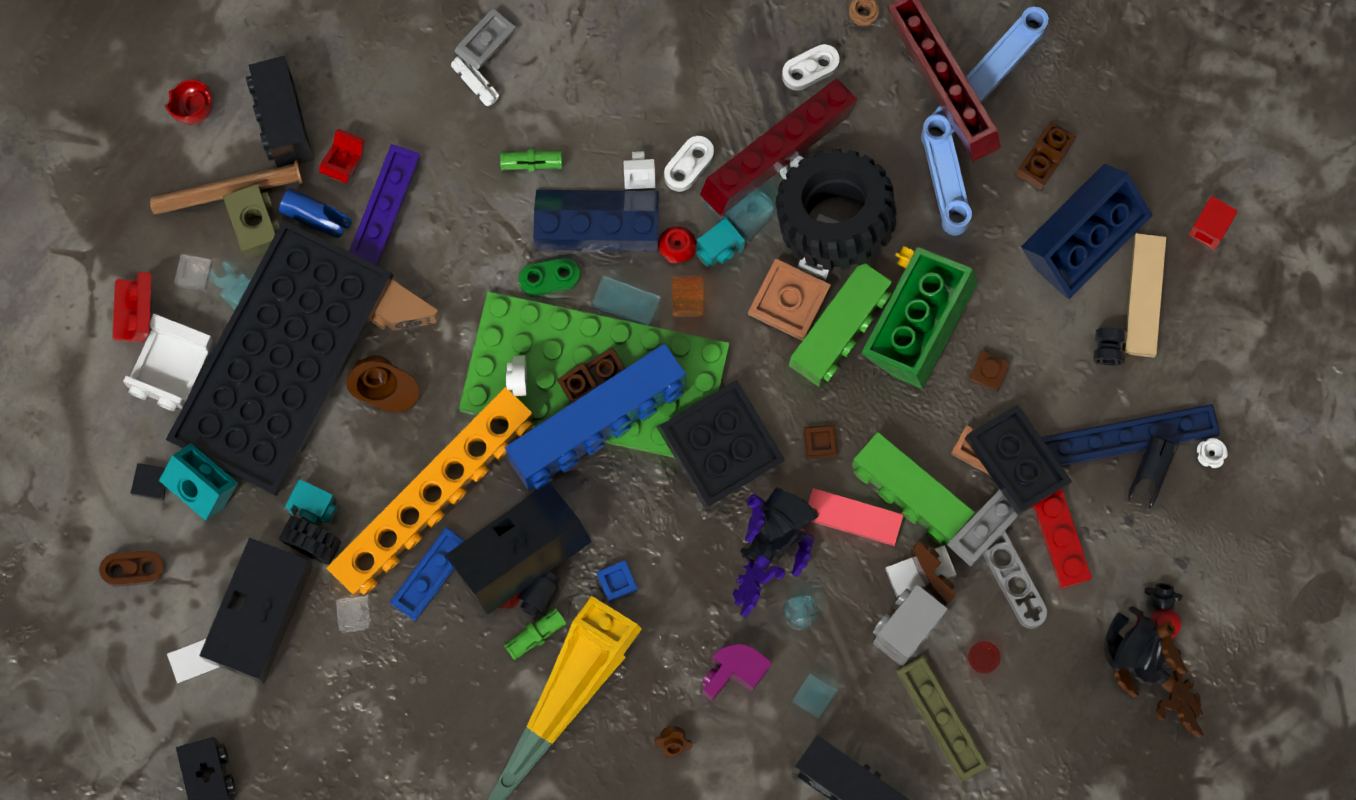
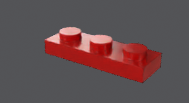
[1033,490,1092,590]

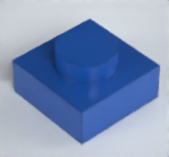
[596,560,638,603]

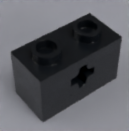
[176,737,236,800]

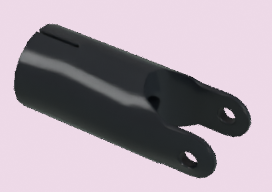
[1128,435,1178,510]

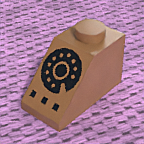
[370,280,440,331]

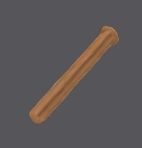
[150,160,303,214]

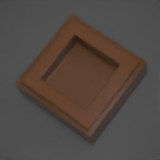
[803,424,838,460]

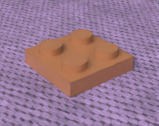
[748,258,831,341]

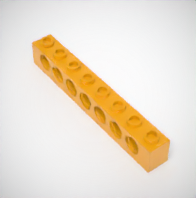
[326,387,534,597]

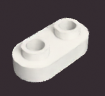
[782,44,839,91]
[664,136,714,192]
[506,355,527,396]

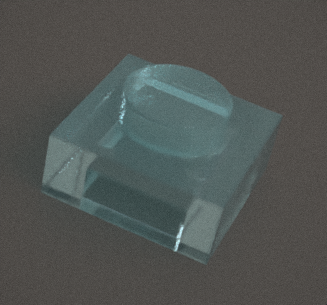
[792,674,837,719]

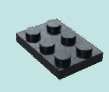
[965,405,1072,516]

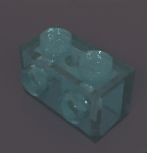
[704,191,774,243]

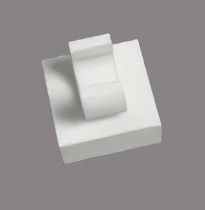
[623,151,655,189]

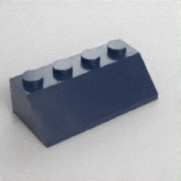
[1021,164,1153,299]
[533,190,659,252]

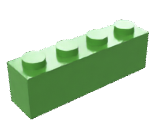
[789,263,892,387]
[852,432,975,546]

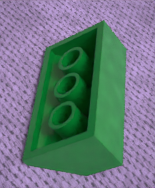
[861,247,978,389]

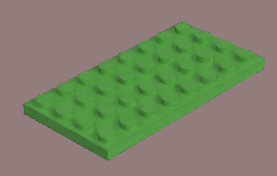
[459,292,729,458]

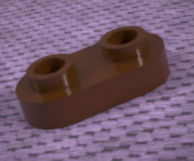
[99,551,165,587]

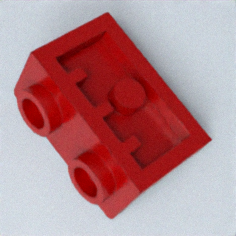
[112,272,151,343]

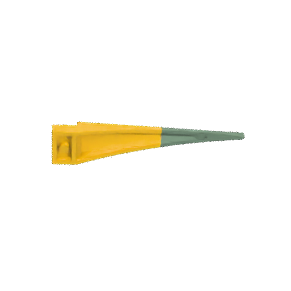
[488,596,642,800]

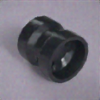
[1093,328,1127,366]

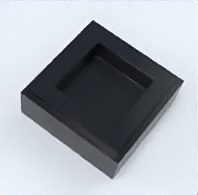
[131,463,166,501]

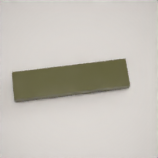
[896,655,989,784]

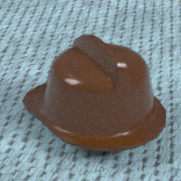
[346,355,419,412]

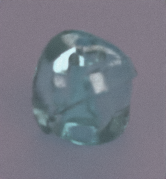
[783,595,818,630]

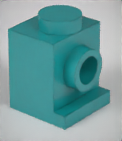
[696,218,745,267]
[285,479,338,524]

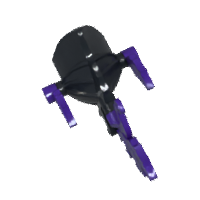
[733,487,819,618]

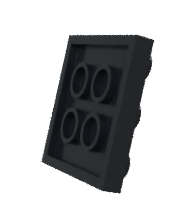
[657,380,785,508]

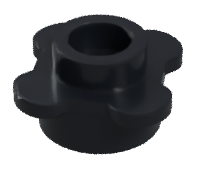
[1144,583,1183,610]

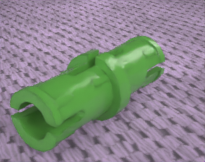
[500,148,562,172]
[503,607,567,661]

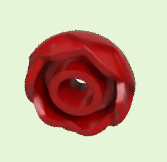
[658,226,697,264]

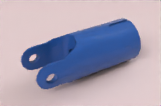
[279,188,352,238]

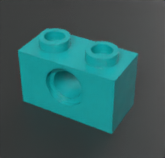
[159,443,238,521]

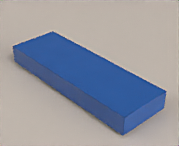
[389,526,466,622]

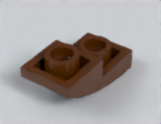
[1015,121,1076,191]
[557,348,626,404]
[911,541,956,607]

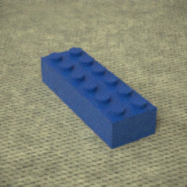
[504,343,686,491]

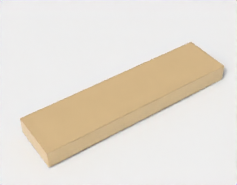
[1124,233,1166,358]

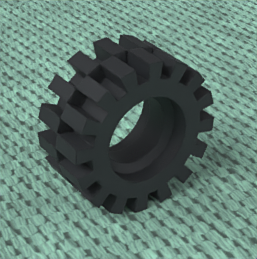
[279,516,342,565]

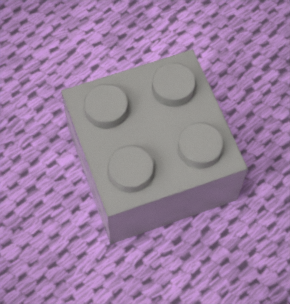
[873,585,948,667]

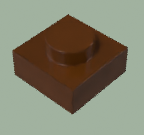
[969,350,1010,393]

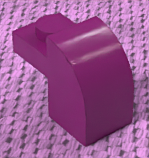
[702,644,772,702]

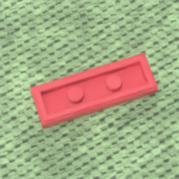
[808,488,903,546]

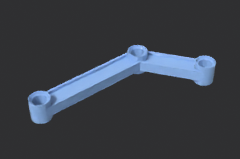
[921,6,1049,236]

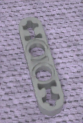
[983,531,1047,629]

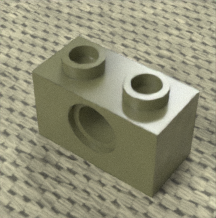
[222,184,280,260]

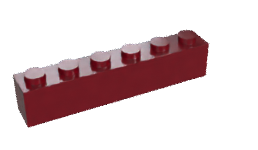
[887,0,1001,162]
[700,78,858,216]

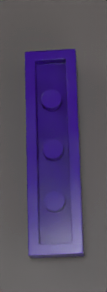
[349,144,421,266]

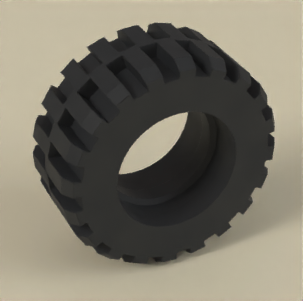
[776,149,897,270]

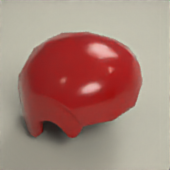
[165,79,214,125]

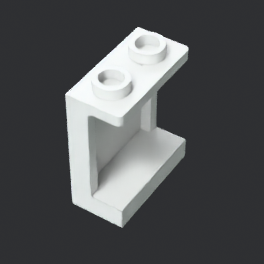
[123,313,215,411]

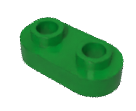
[518,258,580,297]

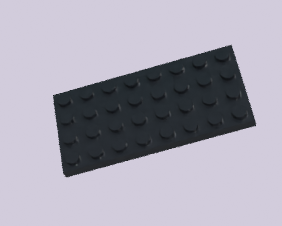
[166,220,394,496]

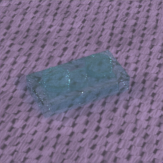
[592,276,661,326]

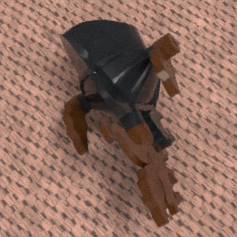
[1104,606,1204,737]

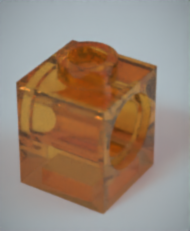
[672,276,704,317]

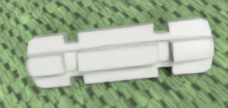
[451,56,500,107]

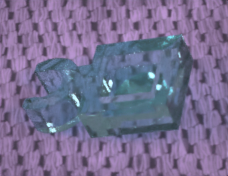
[209,262,250,311]

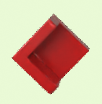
[1188,196,1237,250]

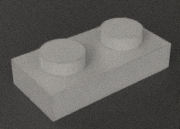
[454,8,516,71]

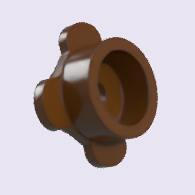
[654,726,692,757]

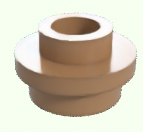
[849,0,879,26]

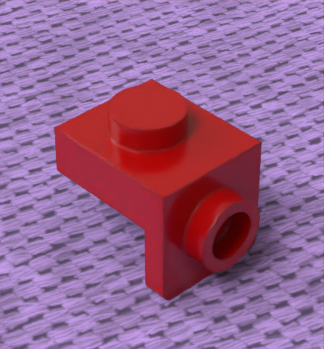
[319,129,365,184]

